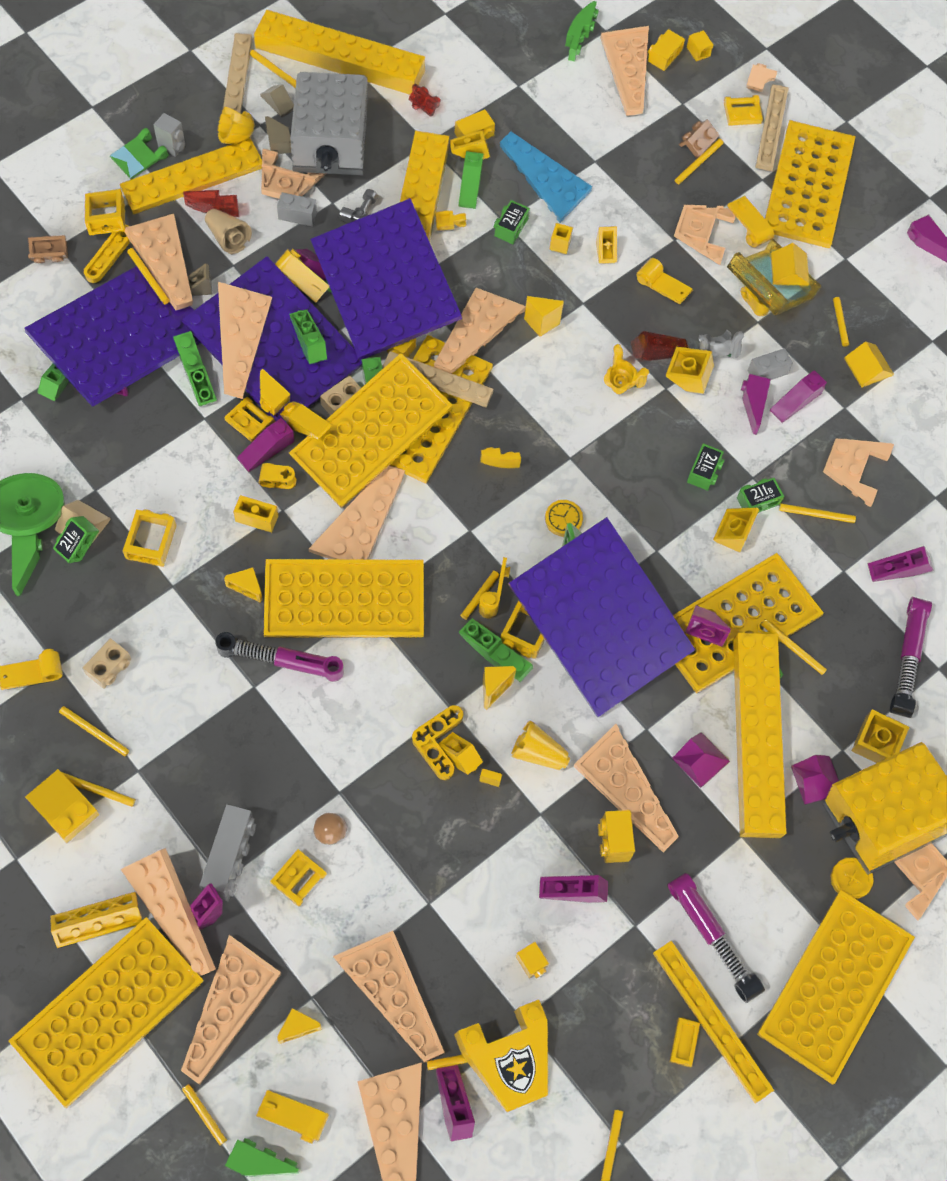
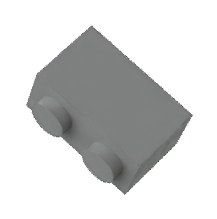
[154,113,185,157]
[277,192,317,227]
[748,348,793,380]

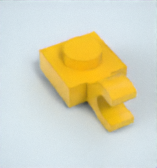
[435,210,466,231]

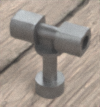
[339,189,378,223]

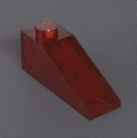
[631,331,688,361]

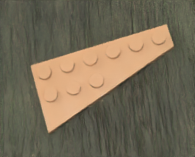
[600,26,649,116]
[218,282,272,399]
[574,724,679,853]
[120,848,216,976]

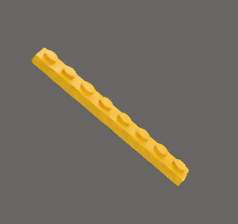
[653,941,774,1104]

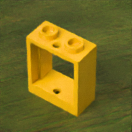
[85,189,125,235]
[123,509,177,567]
[500,601,545,659]

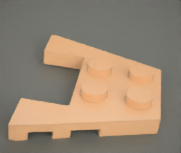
[261,148,326,199]
[674,205,736,264]
[823,438,894,507]
[894,843,947,921]

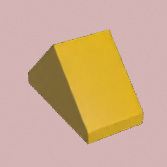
[596,226,617,263]
[224,568,262,603]
[277,1008,322,1044]

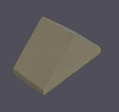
[260,85,294,118]
[188,263,212,296]

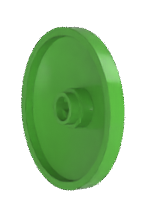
[0,473,65,536]

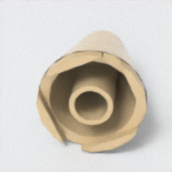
[205,209,252,254]

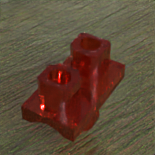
[408,84,441,117]

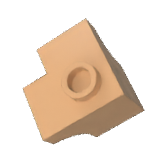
[746,63,778,92]

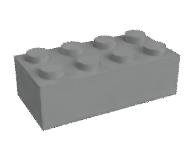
[199,804,256,902]

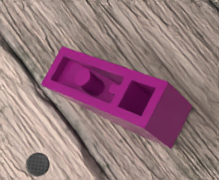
[907,215,947,263]
[770,370,827,423]
[741,374,771,435]
[237,418,294,473]
[867,546,933,582]
[539,875,608,903]
[190,883,223,930]
[436,1065,475,1141]

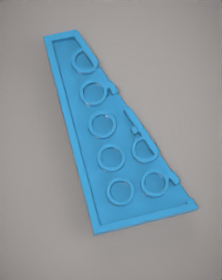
[500,131,592,223]

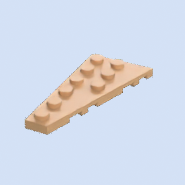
[125,214,193,310]
[434,288,526,374]
[309,465,405,559]
[333,931,445,1062]
[181,935,281,1085]
[358,1063,422,1181]

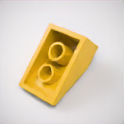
[25,769,99,843]

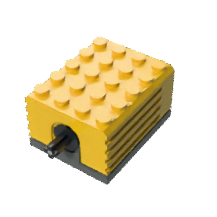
[823,742,947,875]

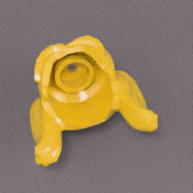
[604,344,649,394]

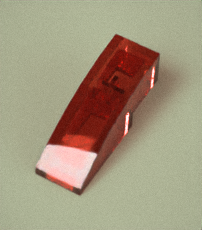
[183,190,239,217]

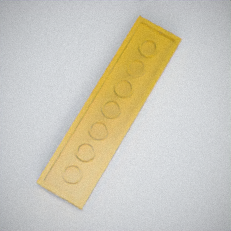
[119,138,262,215]

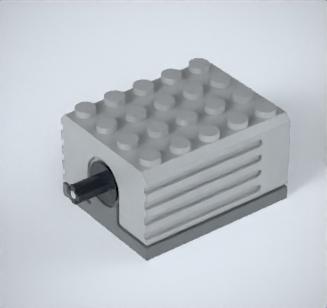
[290,72,368,175]

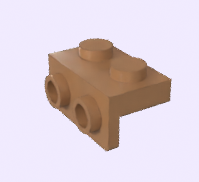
[679,119,720,158]
[28,235,68,263]

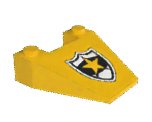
[454,999,548,1112]

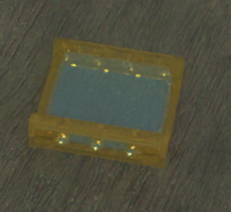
[727,239,822,316]

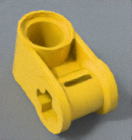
[741,281,772,316]
[258,463,297,490]

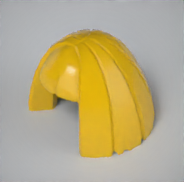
[218,106,255,144]

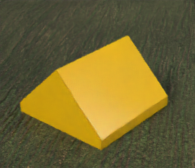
[771,243,809,286]
[524,296,564,337]
[844,341,894,388]
[713,508,759,552]
[483,666,516,710]

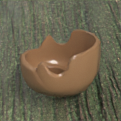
[313,813,347,845]

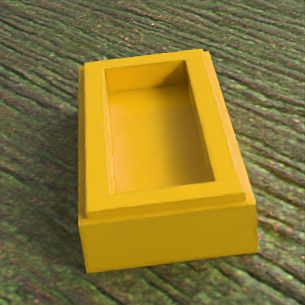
[669,1017,700,1067]

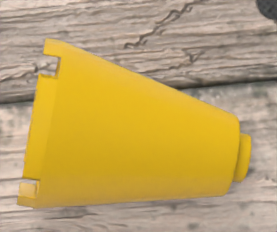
[511,720,570,770]

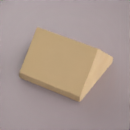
[55,500,110,543]

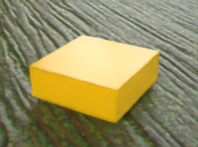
[479,769,502,787]

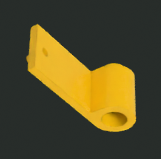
[727,196,774,248]
[275,249,329,303]
[636,258,693,304]
[479,557,510,619]
[0,649,63,690]
[256,1090,329,1144]

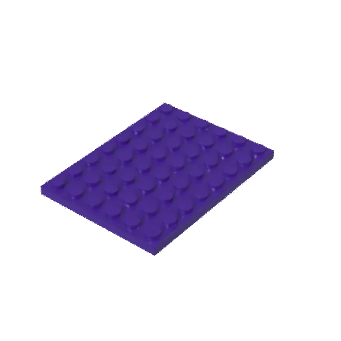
[310,198,462,361]
[182,256,362,423]
[24,262,201,407]
[508,517,695,717]

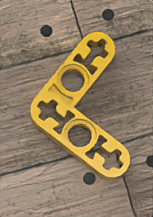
[412,705,463,780]

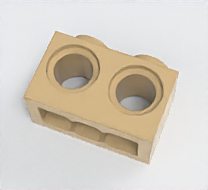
[320,375,361,415]
[83,638,131,689]

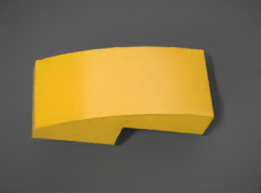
[480,447,521,468]

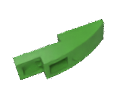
[565,1,599,62]
[173,331,217,407]
[459,618,533,682]

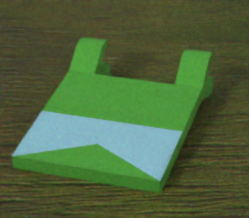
[110,128,169,179]

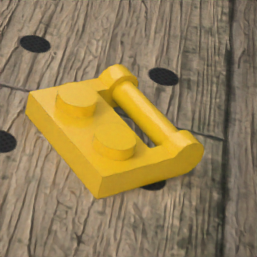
[724,95,763,126]
[225,397,275,442]
[270,849,327,907]

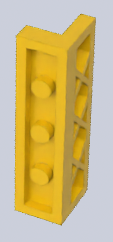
[51,891,142,948]

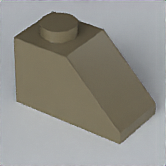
[265,116,292,155]

